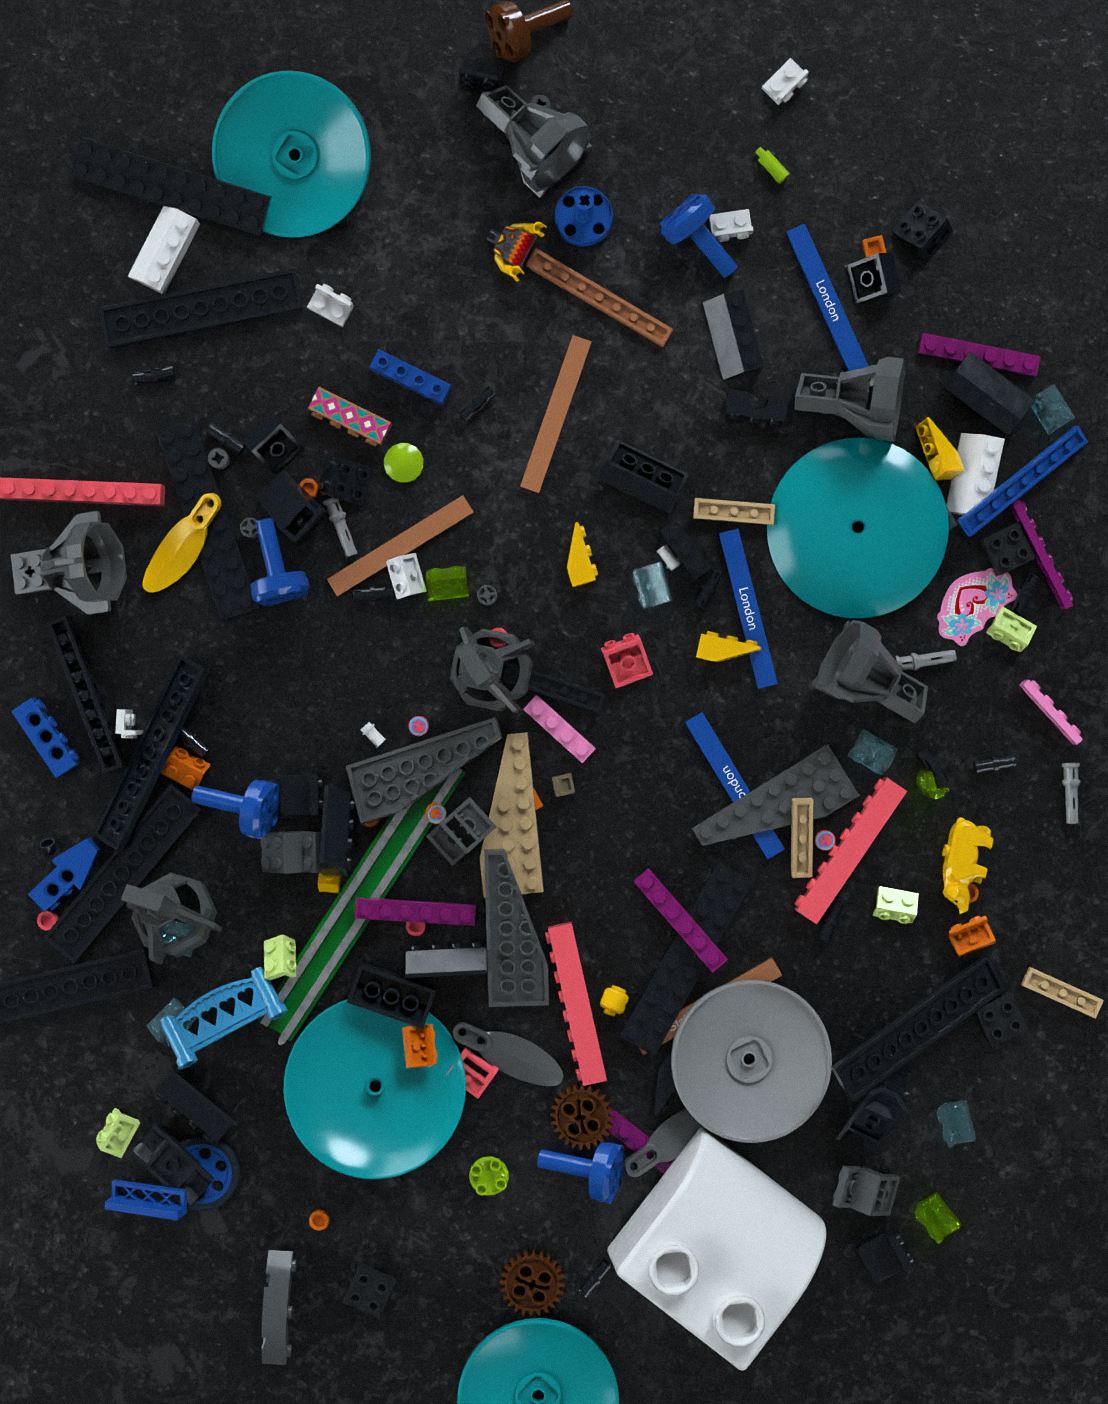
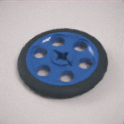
[172,1135,240,1211]

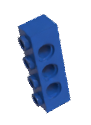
[370,349,452,406]
[11,698,80,778]

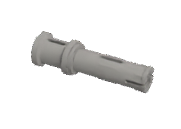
[323,498,358,558]
[894,650,957,671]
[1061,763,1081,824]

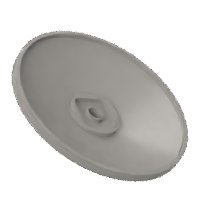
[671,980,832,1143]

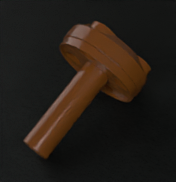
[485,0,573,63]

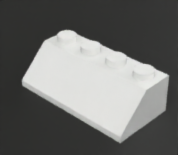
[128,206,200,295]
[946,433,1005,516]

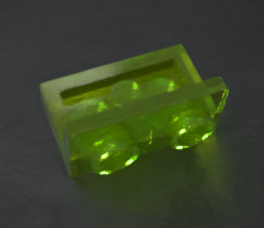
[426,566,469,601]
[916,770,950,799]
[914,1192,961,1244]

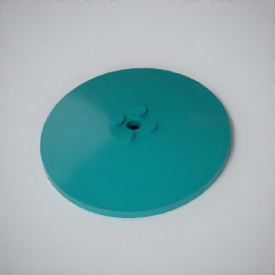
[212,71,371,238]
[457,1318,619,1404]

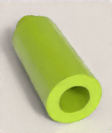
[755,147,790,184]

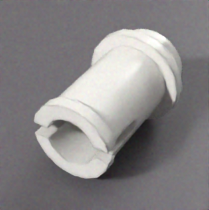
[657,544,681,571]
[361,722,386,748]

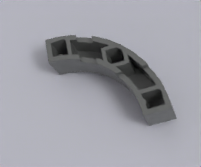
[261,1250,297,1365]

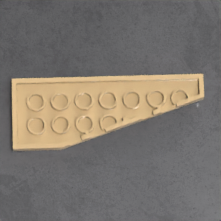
[480,732,544,898]

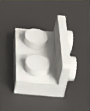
[762,58,809,105]
[709,209,753,242]
[307,284,354,327]
[386,553,426,599]
[115,709,143,739]

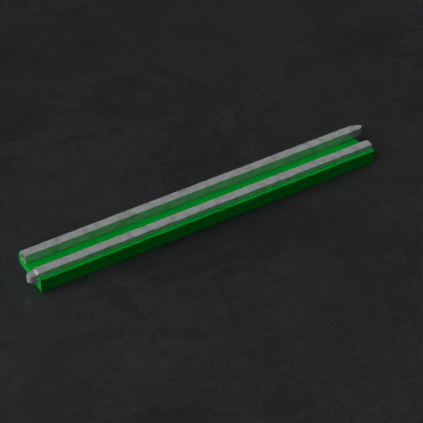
[257,768,466,1045]

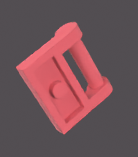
[446,1046,499,1098]

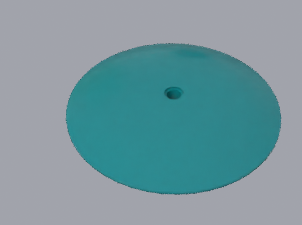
[767,438,949,618]
[284,999,466,1179]

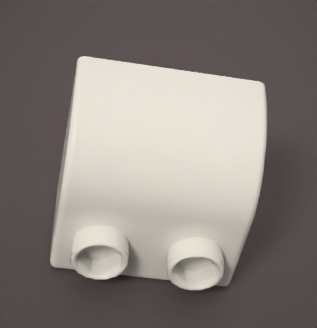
[607,1127,826,1370]

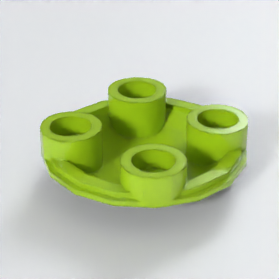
[384,443,424,483]
[469,1156,509,1196]

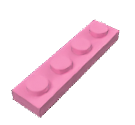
[1019,680,1083,745]
[523,695,596,763]

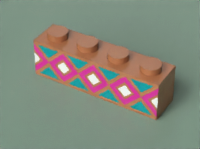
[308,387,392,447]

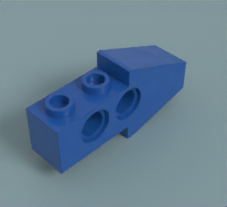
[28,838,101,912]

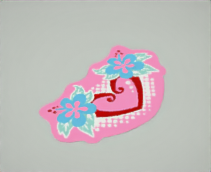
[937,568,1018,646]

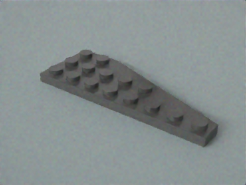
[346,717,502,824]
[691,744,859,846]
[484,848,549,1007]

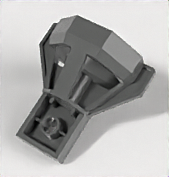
[476,85,592,197]
[794,357,905,442]
[11,511,127,615]
[812,620,928,723]
[450,626,535,713]
[121,873,222,965]

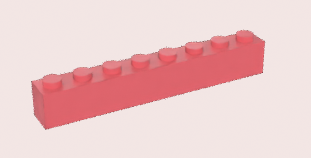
[0,478,165,506]
[795,777,907,924]
[545,922,607,1086]

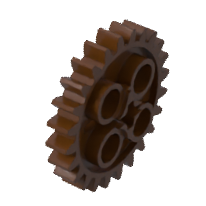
[550,1084,615,1150]
[500,1249,565,1317]

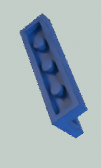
[105,1179,187,1220]

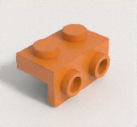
[161,746,210,790]
[949,916,996,958]
[402,1024,438,1068]

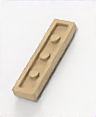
[693,498,775,525]
[791,798,813,878]
[1021,967,1104,1019]

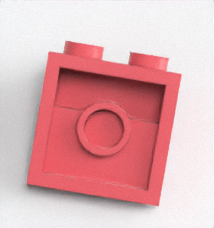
[601,633,653,688]

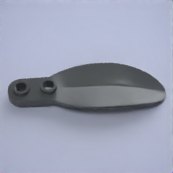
[452,1022,563,1086]
[623,1108,713,1177]

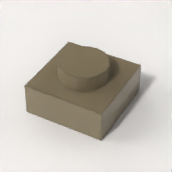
[552,773,575,797]

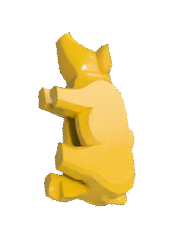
[942,817,993,914]

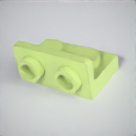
[986,606,1037,652]
[96,1108,140,1158]

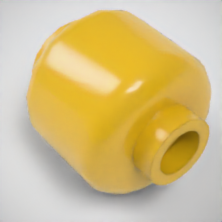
[600,985,629,1017]

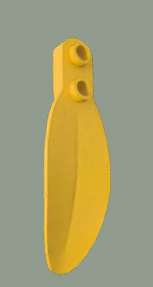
[142,493,221,593]

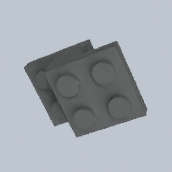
[426,797,497,866]
[260,831,322,874]
[833,1166,900,1216]

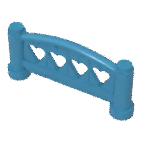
[160,967,288,1069]

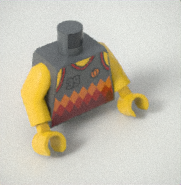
[486,222,547,282]

